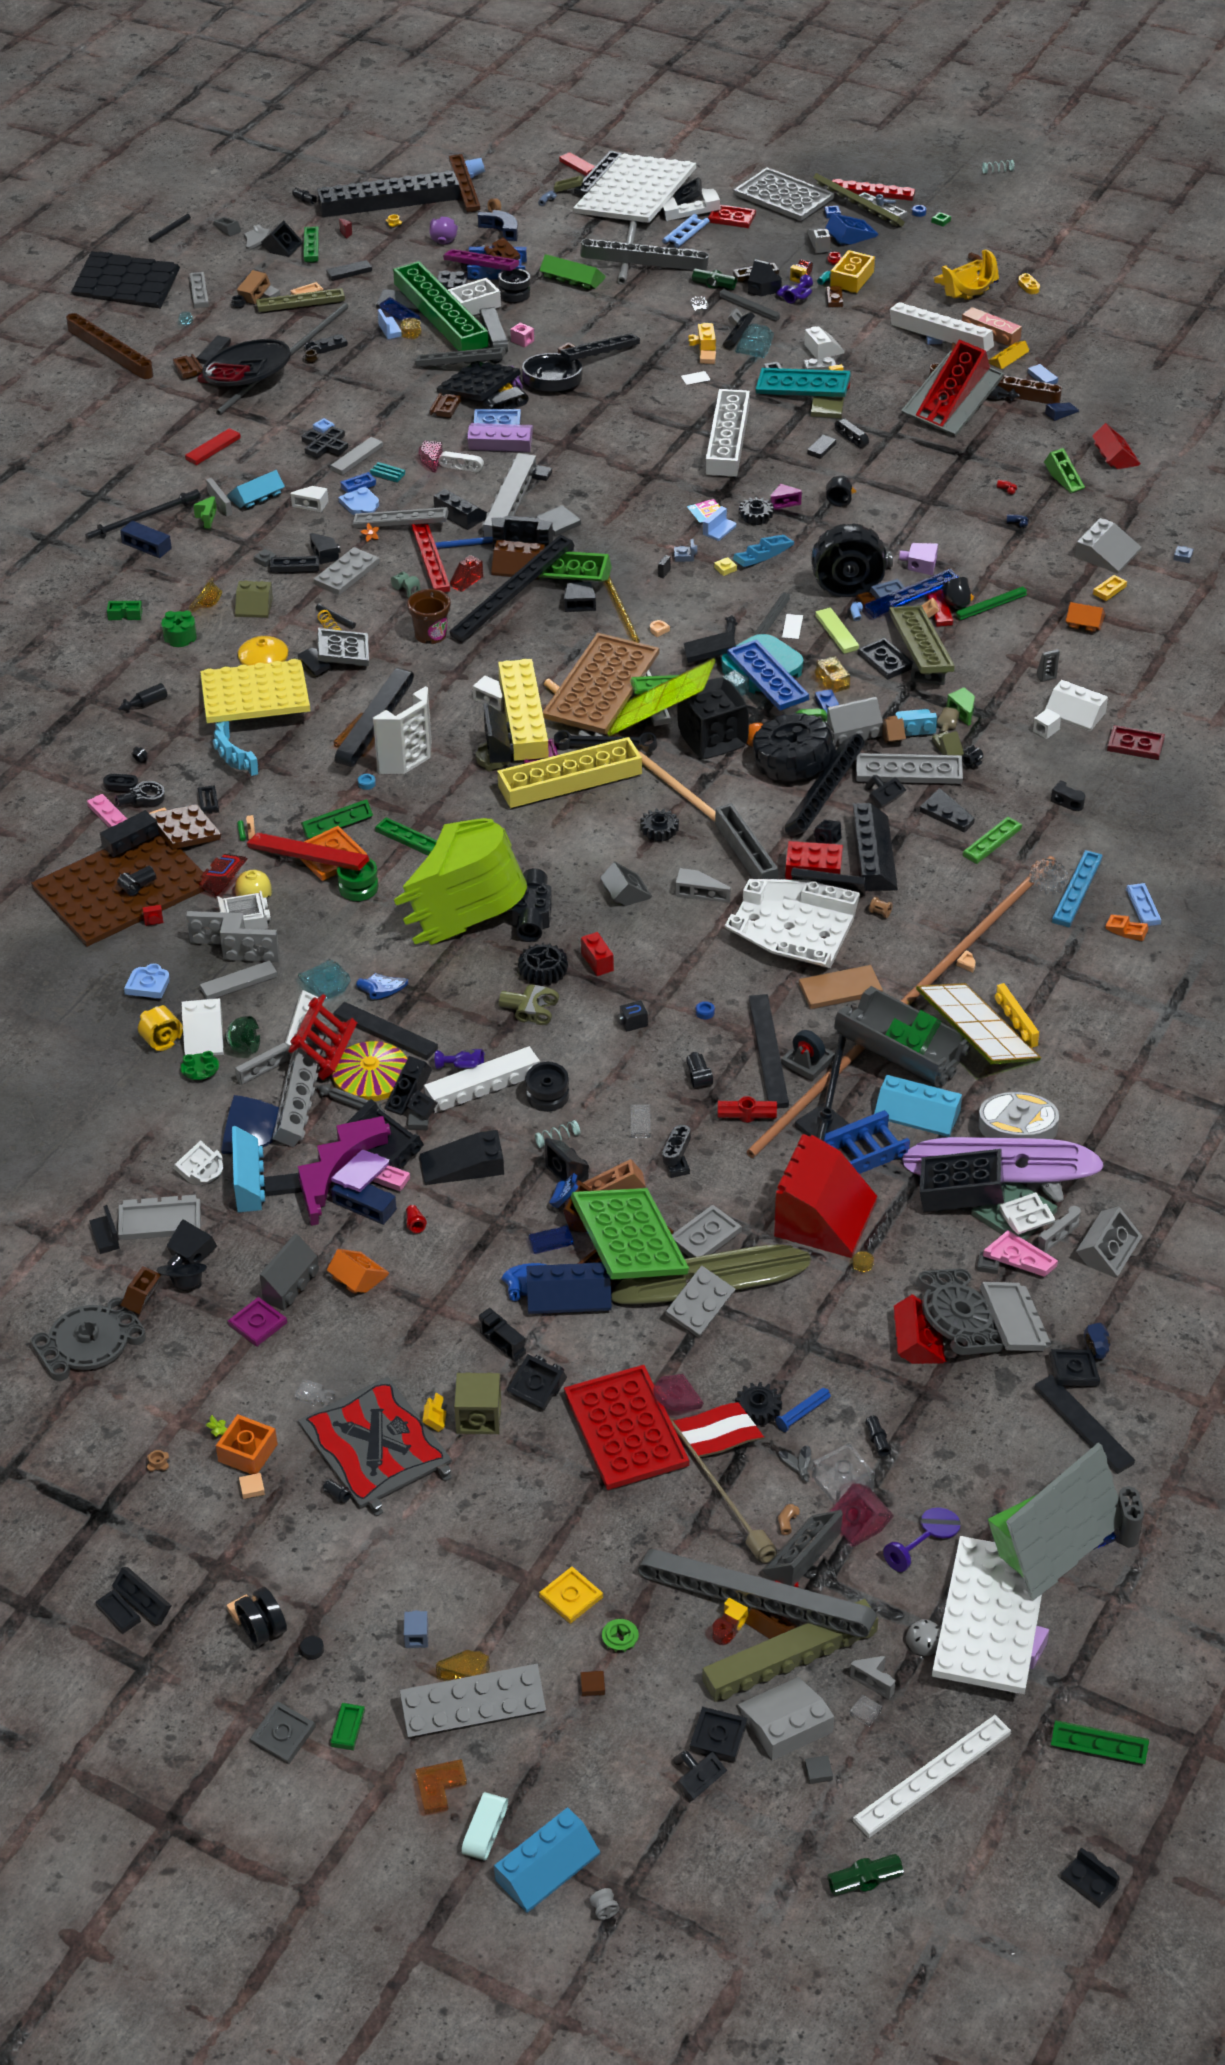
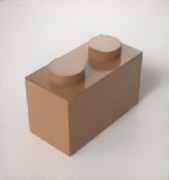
[237,270,271,304]

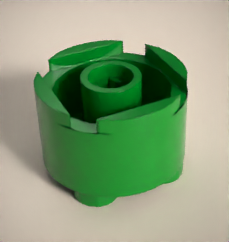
[161,611,197,647]

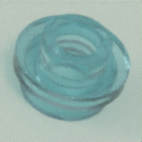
[178,312,193,325]

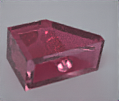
[419,440,443,473]

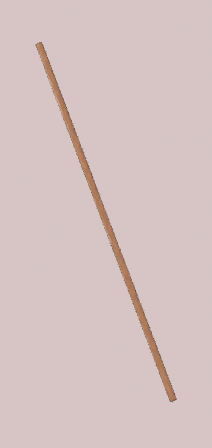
[747,856,1056,1158]

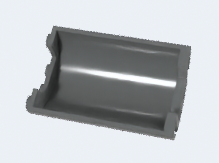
[834,986,971,1086]

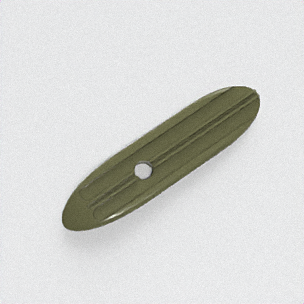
[611,1245,811,1304]

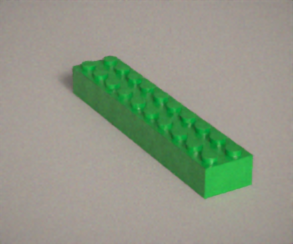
[393,261,488,351]

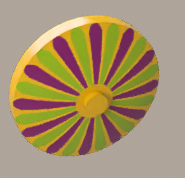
[332,1041,407,1101]

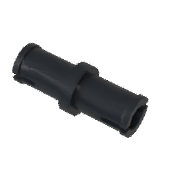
[292,187,317,204]
[865,1415,891,1457]

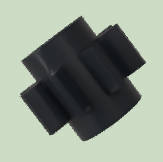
[962,745,983,768]

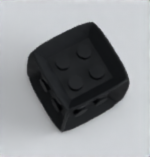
[677,678,749,758]

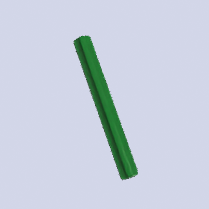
[956,586,1027,620]

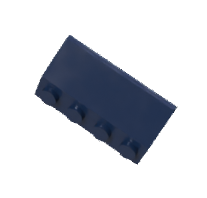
[526,1263,612,1314]

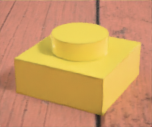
[714,557,737,576]

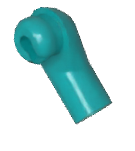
[817,271,831,285]

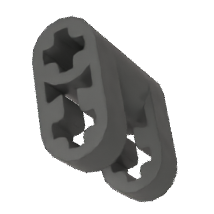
[1116,1486,1144,1548]

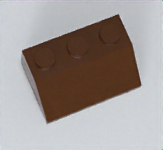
[491,540,545,580]

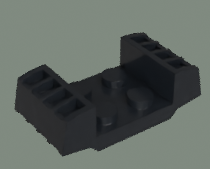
[492,516,553,552]

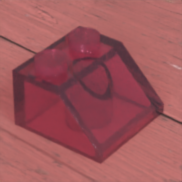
[830,1483,894,1546]

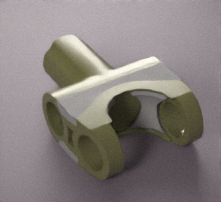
[499,985,559,1025]

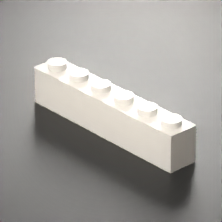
[424,1046,540,1113]

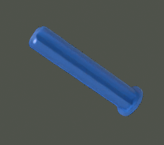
[775,1388,831,1432]

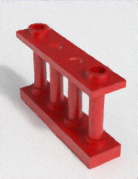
[288,994,358,1080]

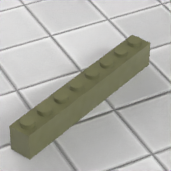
[702,1599,878,1702]

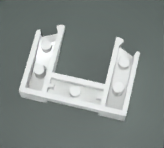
[662,188,721,221]

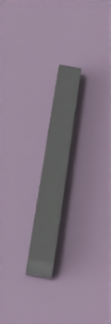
[638,1549,877,1637]

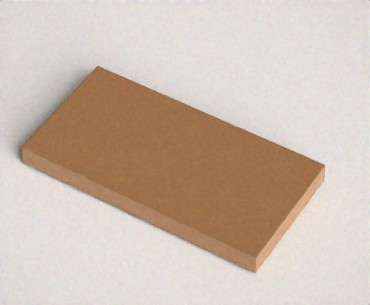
[799,965,883,1009]

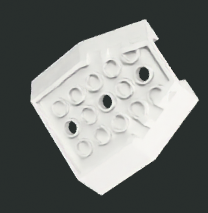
[725,879,860,968]

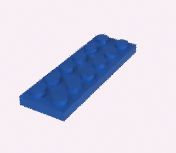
[727,639,809,711]

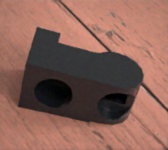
[1050,780,1085,811]

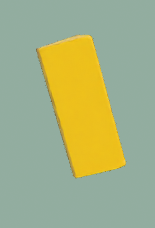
[988,341,1029,369]

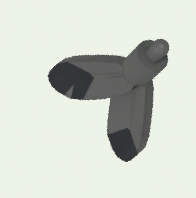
[778,1446,811,1482]

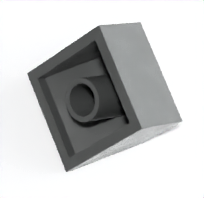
[600,861,652,906]

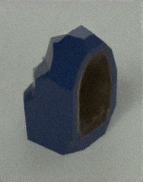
[1084,1323,1111,1359]

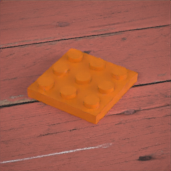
[299,826,367,881]

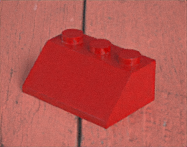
[1092,423,1141,469]
[894,1294,945,1364]

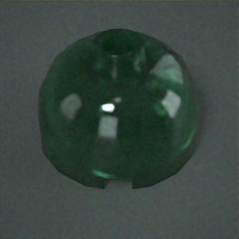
[225,1016,260,1054]

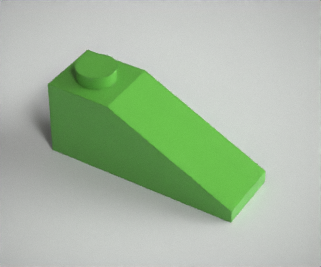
[1044,448,1085,493]

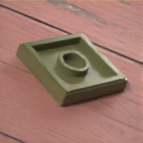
[811,396,844,419]

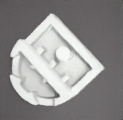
[173,1140,223,1185]

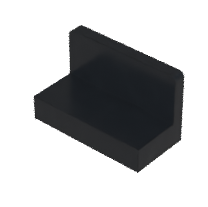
[89,1205,120,1254]

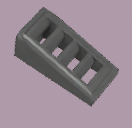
[213,217,241,236]
[1036,649,1060,682]

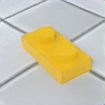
[1093,575,1127,601]

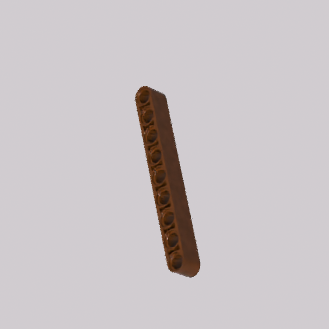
[66,313,153,379]
[929,363,1062,404]

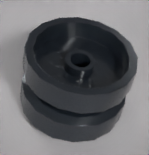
[499,268,530,302]
[526,1061,569,1112]
[234,1586,287,1647]

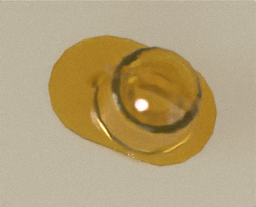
[189,577,222,609]

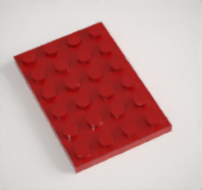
[564,1365,690,1490]

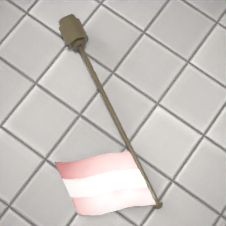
[670,1402,777,1563]

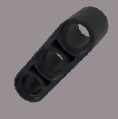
[483,387,529,409]

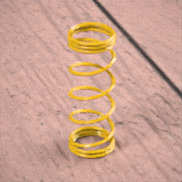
[317,610,341,630]

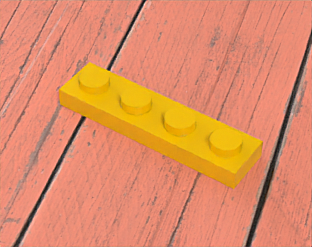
[995,983,1039,1048]

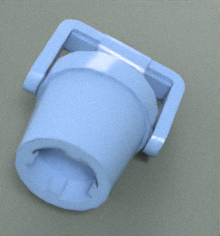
[465,158,485,178]

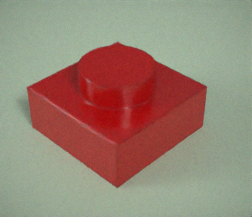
[142,905,164,926]

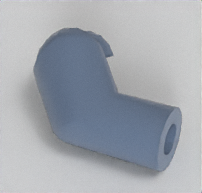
[538,191,557,206]

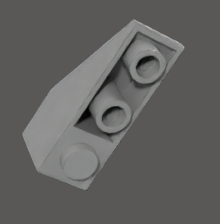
[807,228,830,253]

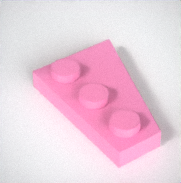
[983,1230,1058,1277]

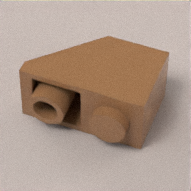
[882,716,906,743]

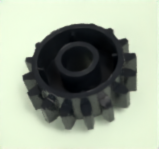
[739,497,774,525]
[640,809,679,841]
[735,1382,782,1426]

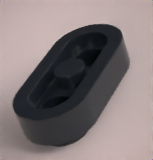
[103,774,139,792]

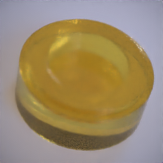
[853,1251,874,1272]

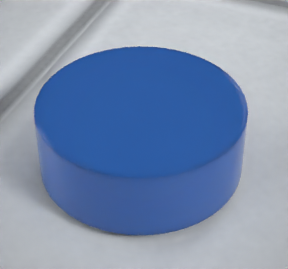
[912,205,926,217]
[696,1001,715,1020]

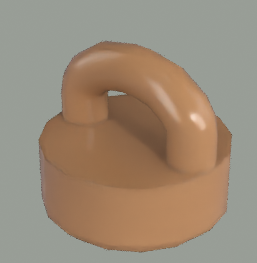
[487,199,501,213]

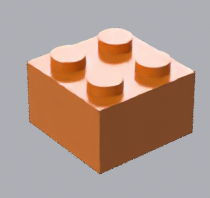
[216,1414,278,1475]

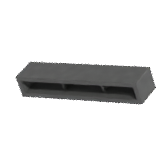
[715,803,778,880]

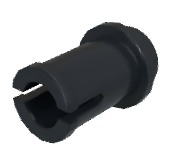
[323,1479,351,1503]

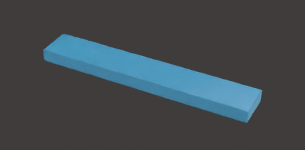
[1052,850,1103,928]

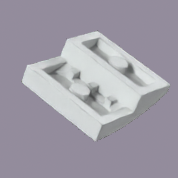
[999,1192,1055,1234]

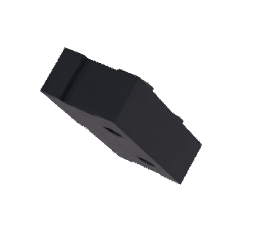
[479,1307,526,1362]

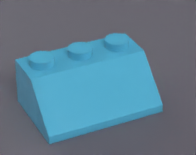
[227,470,285,508]

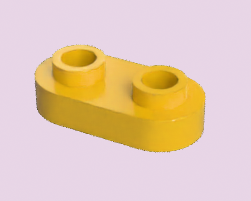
[1018,273,1040,294]

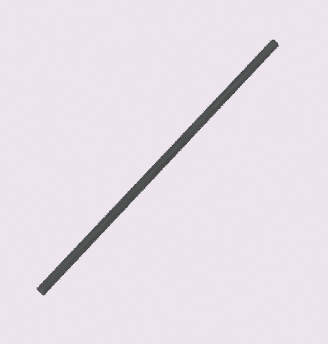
[216,303,349,415]

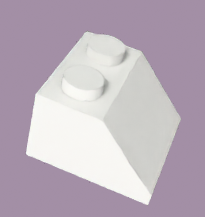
[805,326,844,359]

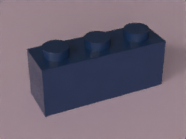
[120,521,172,558]
[331,1183,397,1225]

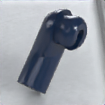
[1007,514,1029,527]

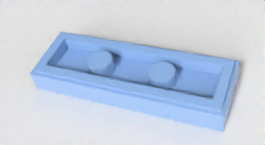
[1126,883,1161,926]

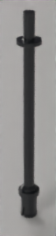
[85,489,201,540]

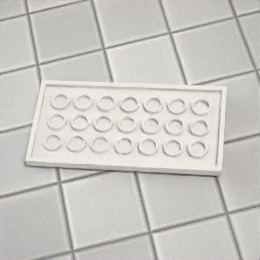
[932,1536,1042,1695]

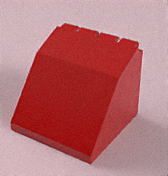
[774,1134,877,1258]

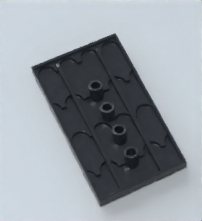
[71,251,180,309]

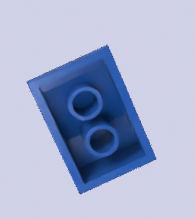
[825,213,878,245]

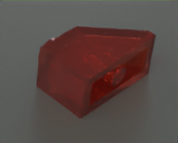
[449,555,483,592]

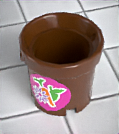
[407,589,451,644]

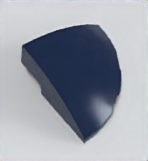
[221,1095,279,1154]

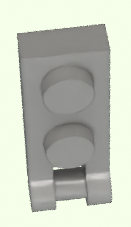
[1038,1206,1081,1253]

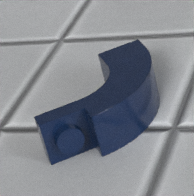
[478,210,518,241]

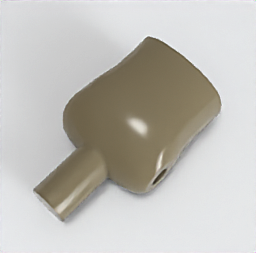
[937,707,959,734]

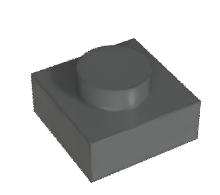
[254,549,277,567]

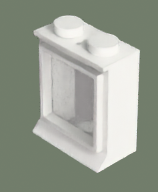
[217,891,271,929]

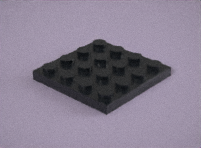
[436,361,521,401]

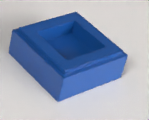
[824,206,841,219]

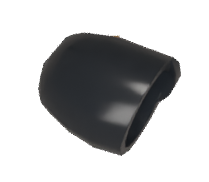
[826,475,856,507]
[942,577,974,609]

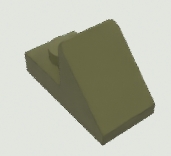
[932,731,964,756]

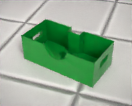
[107,601,143,620]

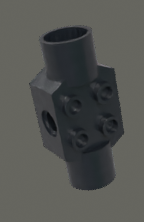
[512,868,552,942]

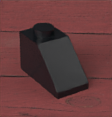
[310,533,341,564]

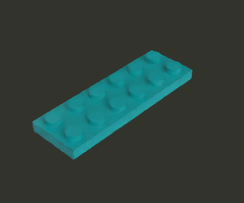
[755,368,851,397]

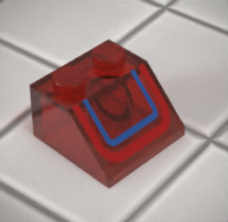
[199,854,248,898]

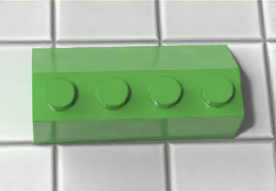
[540,254,606,289]
[539,551,612,581]

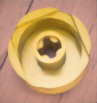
[138,1005,183,1051]

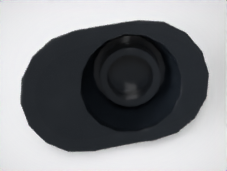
[156,1263,207,1290]

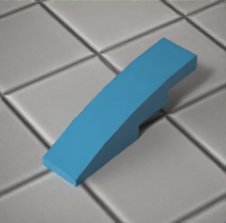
[733,535,794,567]

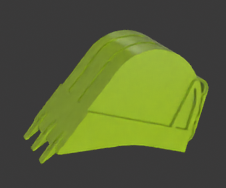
[394,818,527,945]

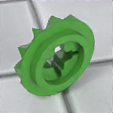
[602,1619,639,1652]

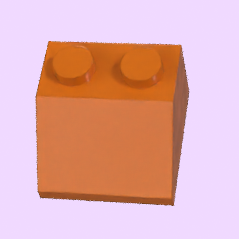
[1066,602,1105,632]
[327,1249,389,1293]

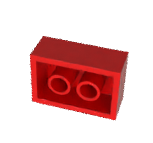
[785,841,843,880]

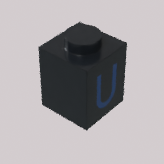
[618,1000,648,1032]

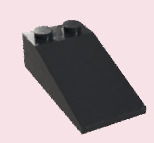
[420,1130,504,1185]

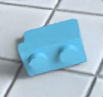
[896,709,937,736]

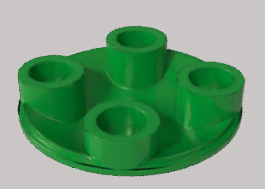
[181,1051,219,1080]

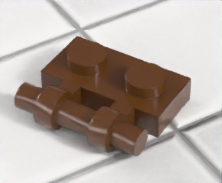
[484,237,521,260]

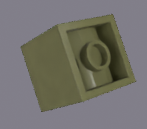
[454,1372,501,1434]

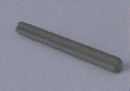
[720,289,780,321]
[752,592,790,636]

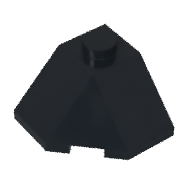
[748,259,782,297]

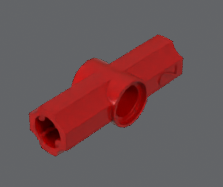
[718,1096,777,1123]

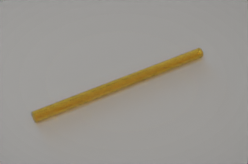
[605,575,640,643]

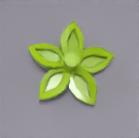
[205,1415,227,1437]

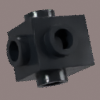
[814,819,842,844]

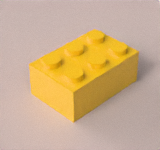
[830,250,875,293]

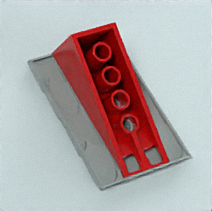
[901,339,1004,436]

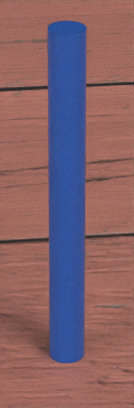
[435,537,493,549]

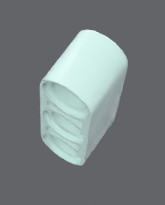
[462,1792,508,1860]

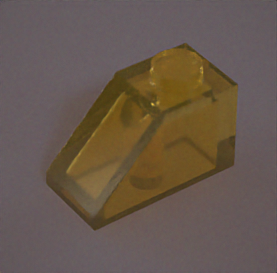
[436,1650,490,1681]

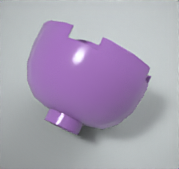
[429,216,458,244]

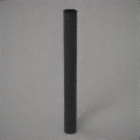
[148,214,191,243]

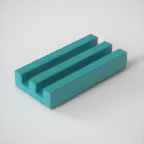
[370,462,405,482]

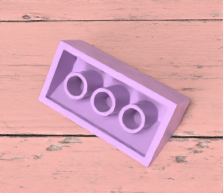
[467,423,533,452]

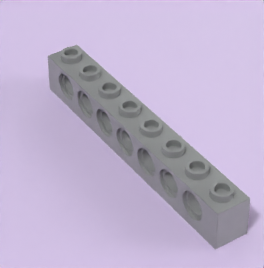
[272,1016,327,1147]

